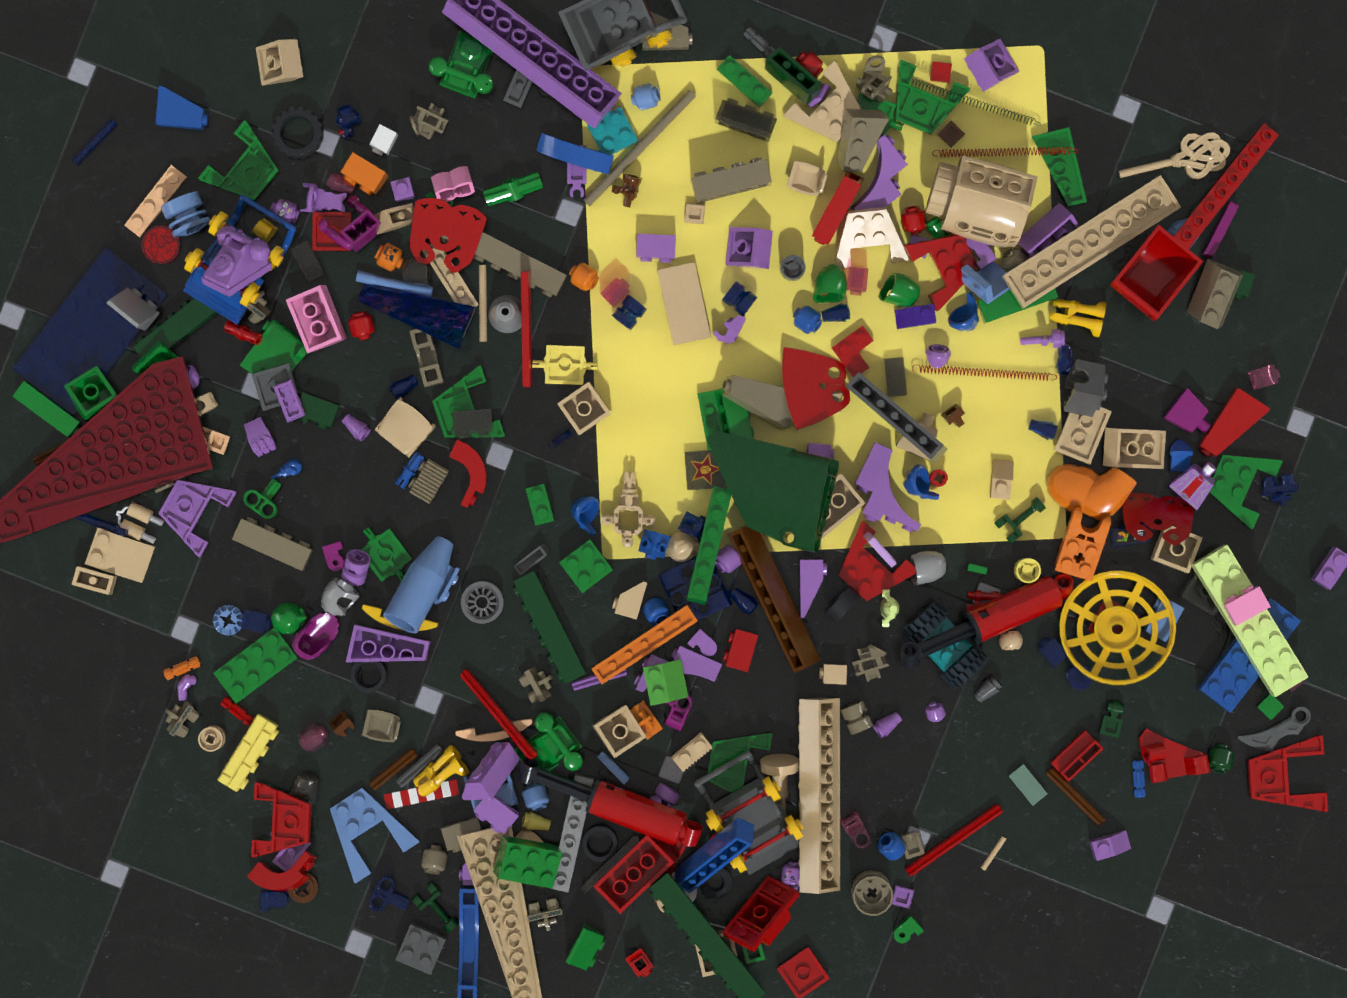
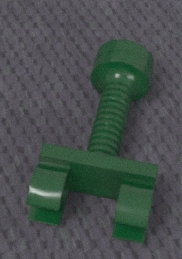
[994,496,1046,543]
[411,882,459,933]

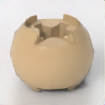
[998,631,1023,650]

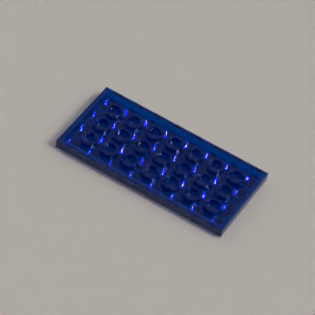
[13,248,168,416]

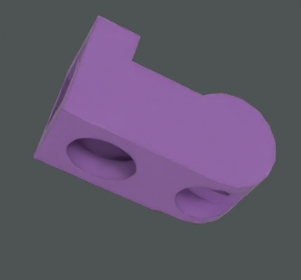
[966,238,997,270]

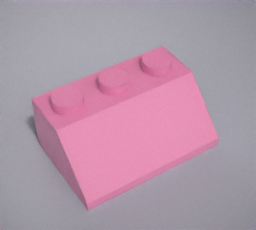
[286,285,347,353]

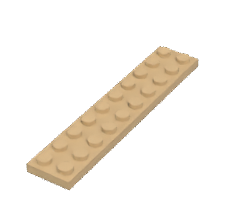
[1002,175,1181,309]

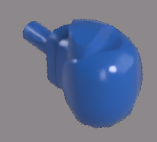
[271,459,302,479]

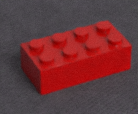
[593,835,677,914]

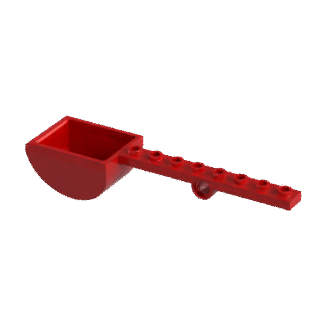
[1111,123,1279,321]

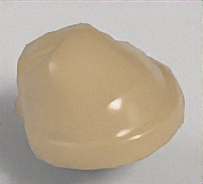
[667,532,700,562]

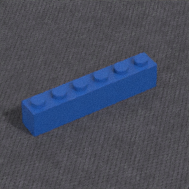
[675,818,754,893]

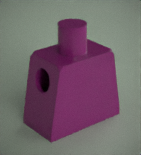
[1163,388,1212,433]

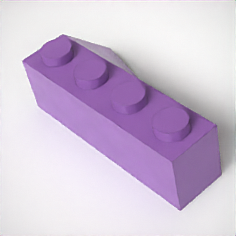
[346,624,431,662]

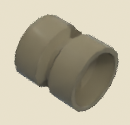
[841,701,873,735]

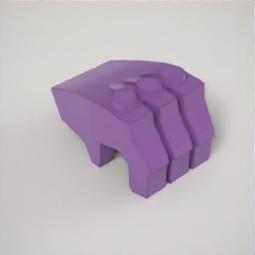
[713,315,746,345]
[244,417,277,457]

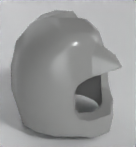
[911,551,947,586]
[321,577,360,616]

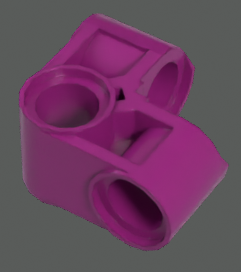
[663,695,693,731]

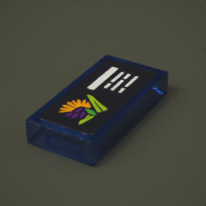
[1109,523,1151,548]

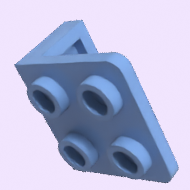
[961,262,1010,304]

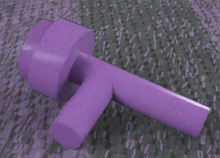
[1020,329,1065,348]

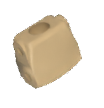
[375,397,436,458]

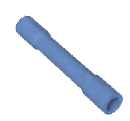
[356,270,433,298]

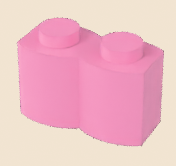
[431,166,475,202]

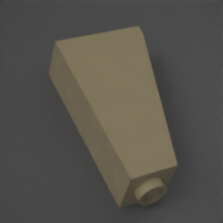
[722,375,791,430]

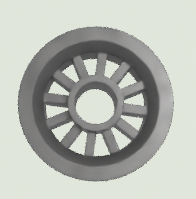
[461,581,504,624]

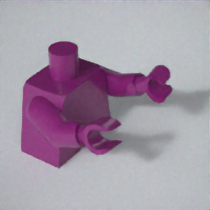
[318,196,381,252]

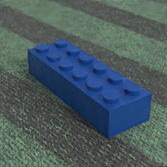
[1197,597,1301,713]

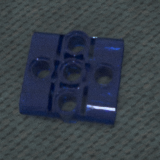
[658,557,732,620]

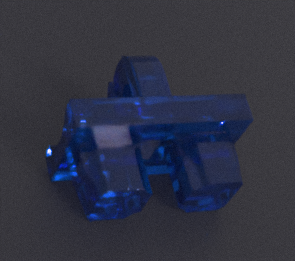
[678,511,706,542]

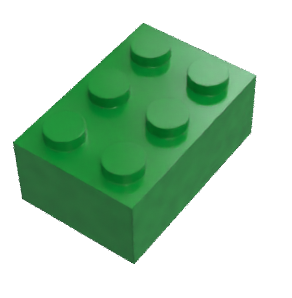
[493,835,563,889]

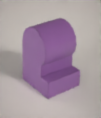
[687,629,717,656]

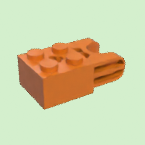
[1054,506,1111,581]

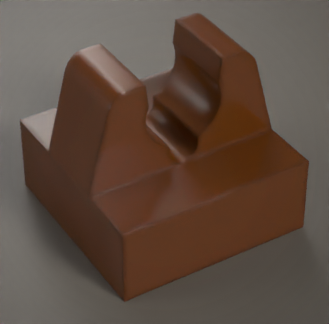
[941,404,965,428]
[329,710,355,737]

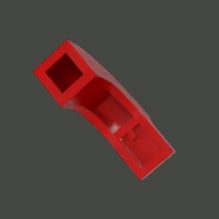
[449,440,487,508]
[247,851,317,892]

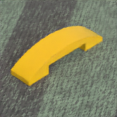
[362,604,439,631]

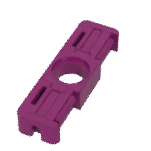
[1202,201,1239,259]

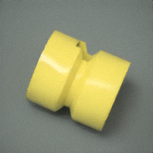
[1014,558,1041,583]

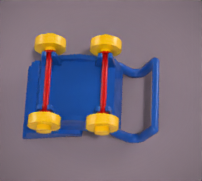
[183,195,296,325]

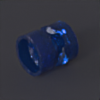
[722,281,758,317]
[611,295,647,331]
[1065,664,1093,690]

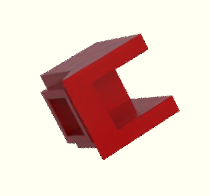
[625,946,654,978]

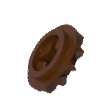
[288,873,318,903]

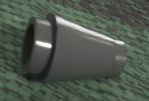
[974,675,1003,703]

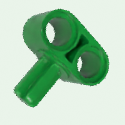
[243,479,281,518]

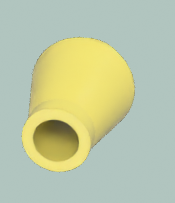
[521,811,551,831]

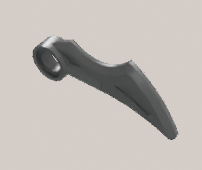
[1237,706,1311,751]

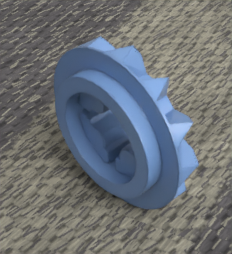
[213,605,244,636]

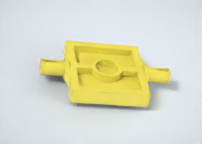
[532,345,598,385]

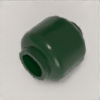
[1208,744,1234,773]

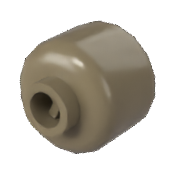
[1001,248,1030,272]
[421,845,448,875]

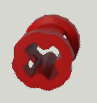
[929,469,948,487]

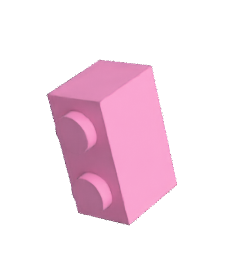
[1223,585,1271,626]

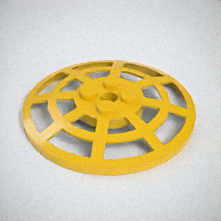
[1060,571,1176,685]

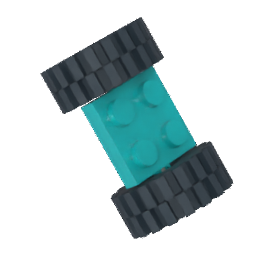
[900,600,989,690]

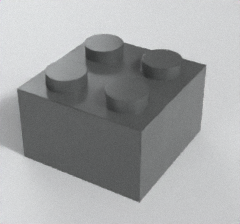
[395,922,447,975]

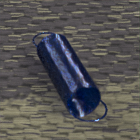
[548,427,576,448]

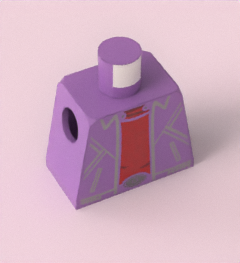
[1169,462,1216,510]

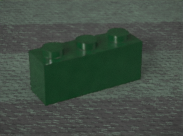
[765,46,821,106]

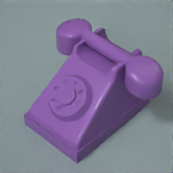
[202,226,272,297]

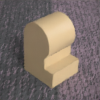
[195,392,218,417]

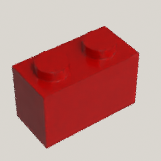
[723,629,758,672]

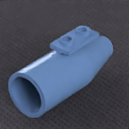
[383,536,460,633]

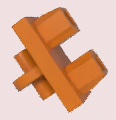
[630,701,663,740]

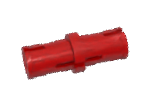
[224,320,263,345]

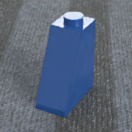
[156,86,208,130]

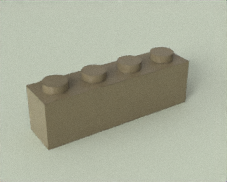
[232,516,313,571]

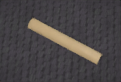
[980,836,1006,870]

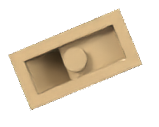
[990,460,1014,500]

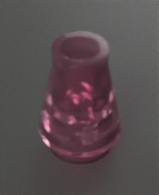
[326,172,355,196]

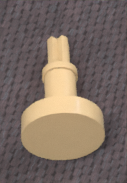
[760,754,799,812]

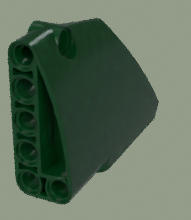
[706,430,839,553]

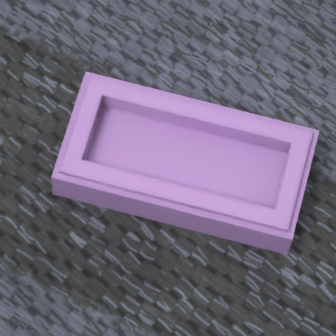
[863,532,897,568]

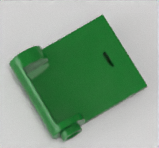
[240,319,307,374]

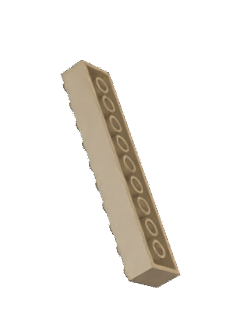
[798,698,840,894]

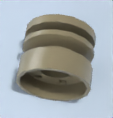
[851,870,893,916]

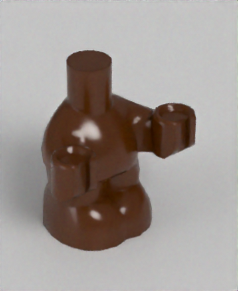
[612,174,642,208]

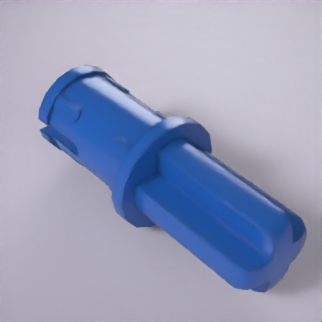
[395,452,425,489]

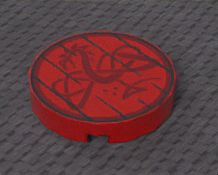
[142,226,180,264]

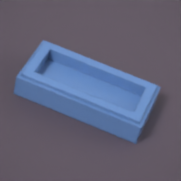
[597,751,629,784]

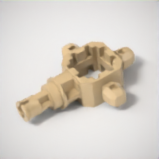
[601,472,655,547]

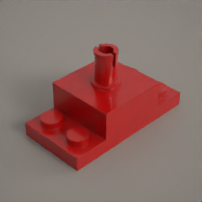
[722,876,800,952]

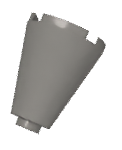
[488,295,522,333]

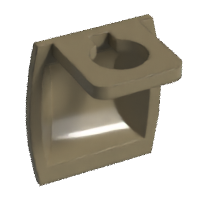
[362,710,401,742]

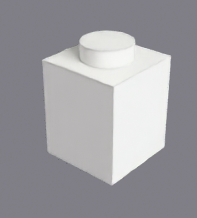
[369,125,398,156]

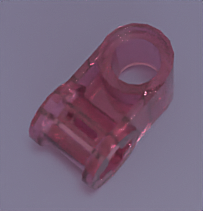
[840,810,870,848]

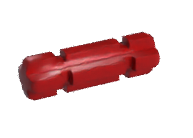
[221,697,255,726]

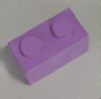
[636,234,676,263]
[1311,547,1347,590]
[474,795,519,834]

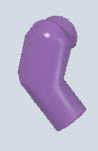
[177,674,197,701]

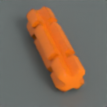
[163,656,201,680]

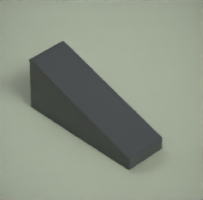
[513,543,551,576]

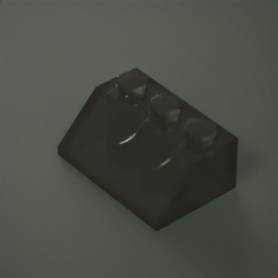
[715,98,777,142]

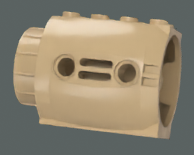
[925,156,1038,248]

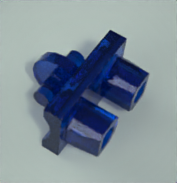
[1261,474,1299,507]

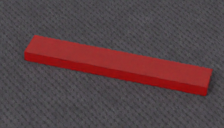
[521,270,533,387]

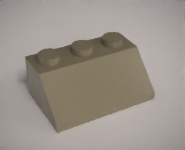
[1187,259,1244,329]

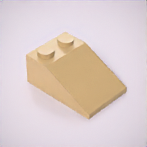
[1103,427,1166,469]
[85,528,155,583]

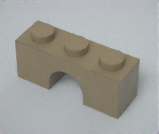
[409,326,444,388]

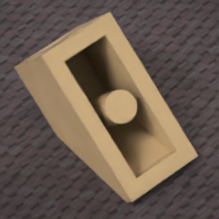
[374,203,414,235]
[612,581,647,620]

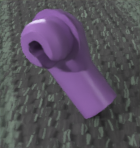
[808,83,831,107]

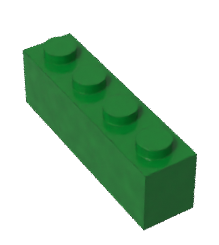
[976,289,1058,324]
[714,388,754,439]

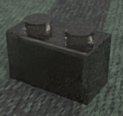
[452,409,494,439]

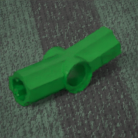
[483,171,543,206]

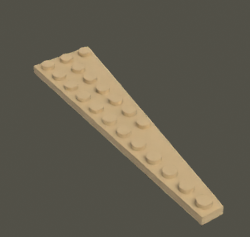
[457,825,542,998]

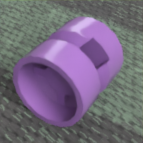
[341,549,371,586]
[649,782,681,807]

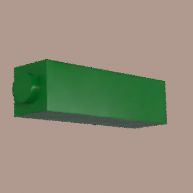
[13,381,83,438]

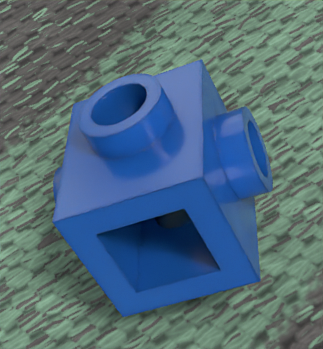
[638,529,671,560]

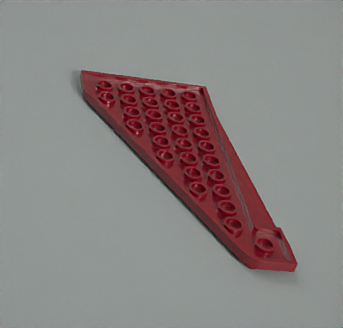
[0,356,214,543]

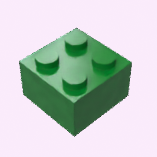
[559,539,613,593]

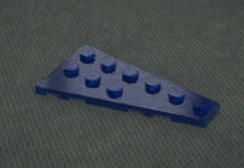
[359,283,475,349]

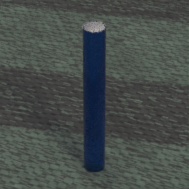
[72,119,117,165]
[75,514,128,537]

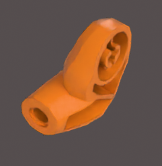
[1046,464,1137,520]

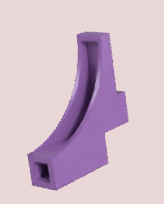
[854,442,921,533]

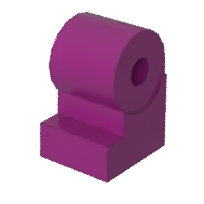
[322,541,345,571]

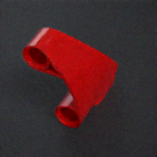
[1138,729,1211,783]

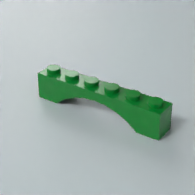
[686,486,731,605]

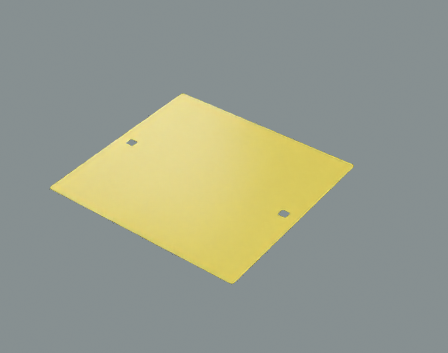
[582,46,1066,559]

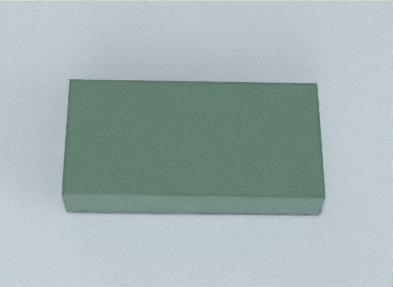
[1008,764,1047,806]

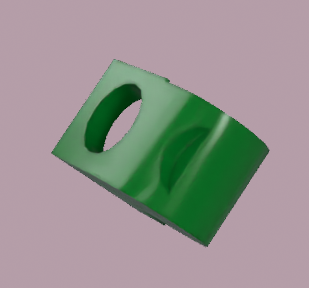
[893,914,924,944]

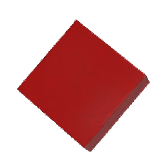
[930,61,952,83]

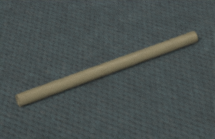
[583,90,696,207]

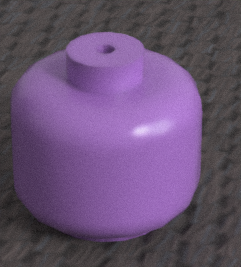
[925,701,946,722]

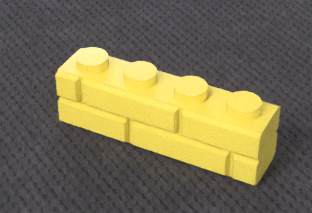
[217,713,279,792]

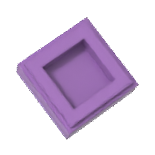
[892,885,914,909]

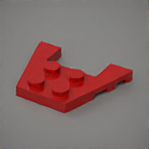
[903,234,979,311]
[838,521,916,601]
[251,782,312,857]

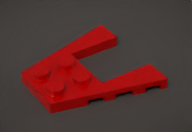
[1247,735,1328,812]

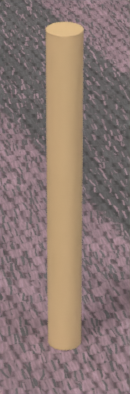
[479,265,487,342]

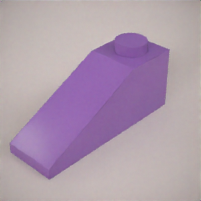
[799,559,827,618]

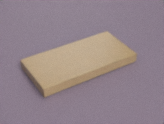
[657,262,711,345]

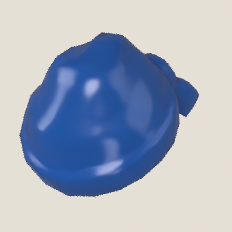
[948,292,979,331]
[903,464,939,500]
[571,496,599,536]

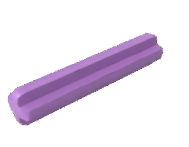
[572,669,627,691]

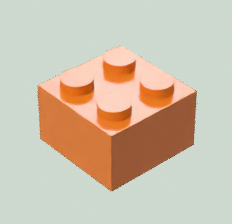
[341,152,388,196]

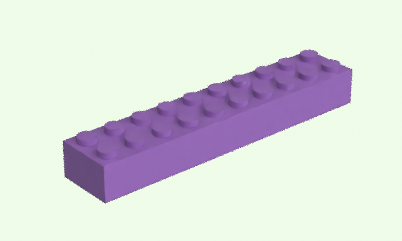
[442,0,622,129]

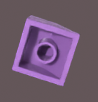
[964,39,1019,92]
[726,227,773,269]

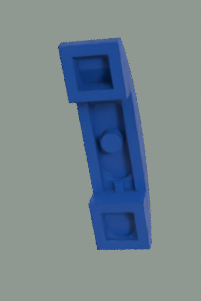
[536,132,614,174]

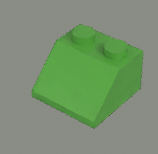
[643,659,688,706]

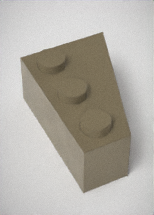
[837,109,889,172]

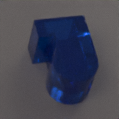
[260,890,289,912]

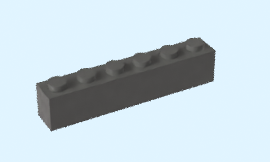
[846,372,947,463]

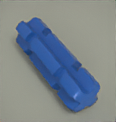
[1132,760,1146,798]

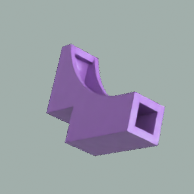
[850,133,908,210]
[634,645,722,692]

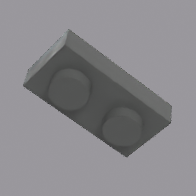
[503,70,533,109]

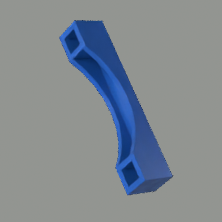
[457,886,480,998]

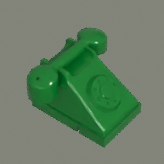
[428,31,493,99]
[514,712,583,771]

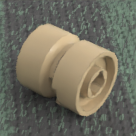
[198,725,226,752]

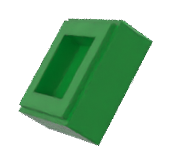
[966,563,988,575]
[1256,693,1284,720]

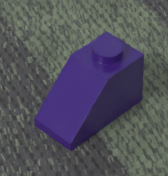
[894,304,937,329]

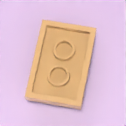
[1054,407,1112,465]

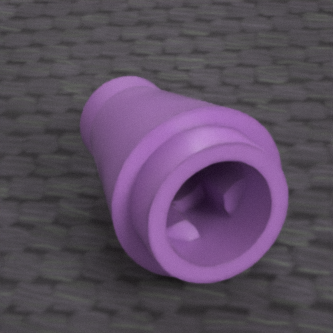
[342,414,371,441]
[873,712,902,738]

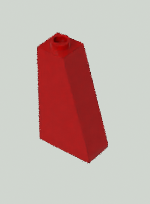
[812,172,864,245]
[1198,388,1270,458]

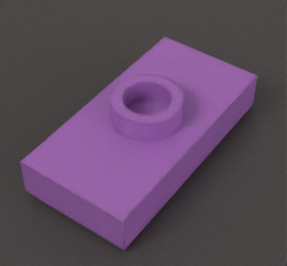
[273,379,306,422]

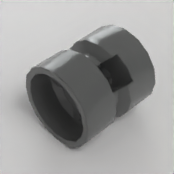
[780,255,806,281]

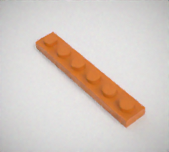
[591,604,698,684]

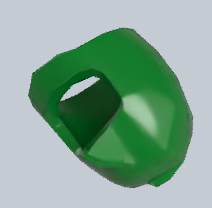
[813,264,847,303]
[878,273,920,307]
[270,602,308,635]

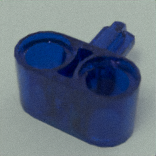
[369,875,410,912]

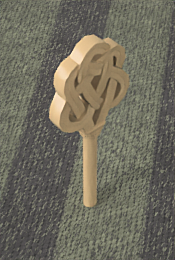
[1118,132,1230,180]

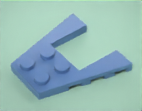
[330,787,420,883]

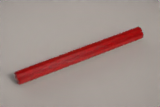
[460,669,538,760]
[905,804,1003,876]

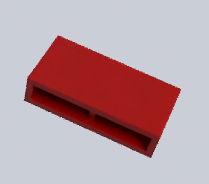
[1050,730,1103,782]

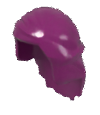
[292,613,339,660]

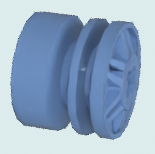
[161,191,210,238]

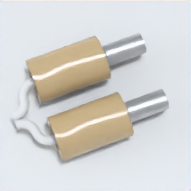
[116,502,164,544]

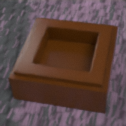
[938,120,965,148]

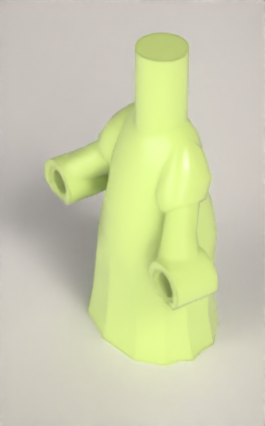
[880,589,899,627]

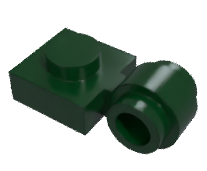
[1099,699,1124,738]

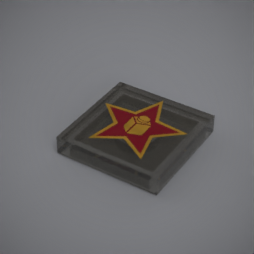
[684,450,726,490]

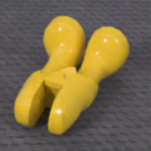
[1049,299,1107,338]
[413,745,470,796]

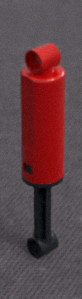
[901,574,1074,668]
[516,758,703,847]

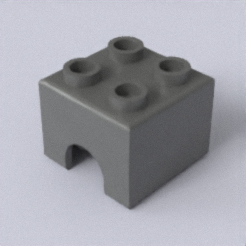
[1064,359,1108,417]

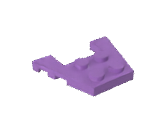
[159,480,237,557]

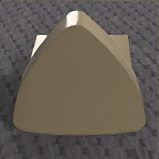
[900,830,925,859]

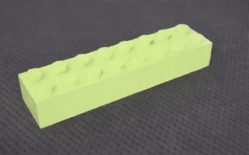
[1191,544,1308,697]

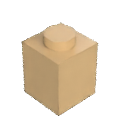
[819,664,847,685]

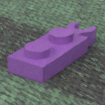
[567,145,587,198]

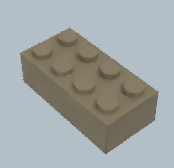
[691,157,772,204]

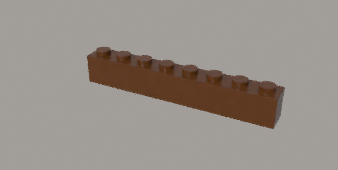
[728,525,820,673]

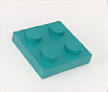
[587,107,638,155]

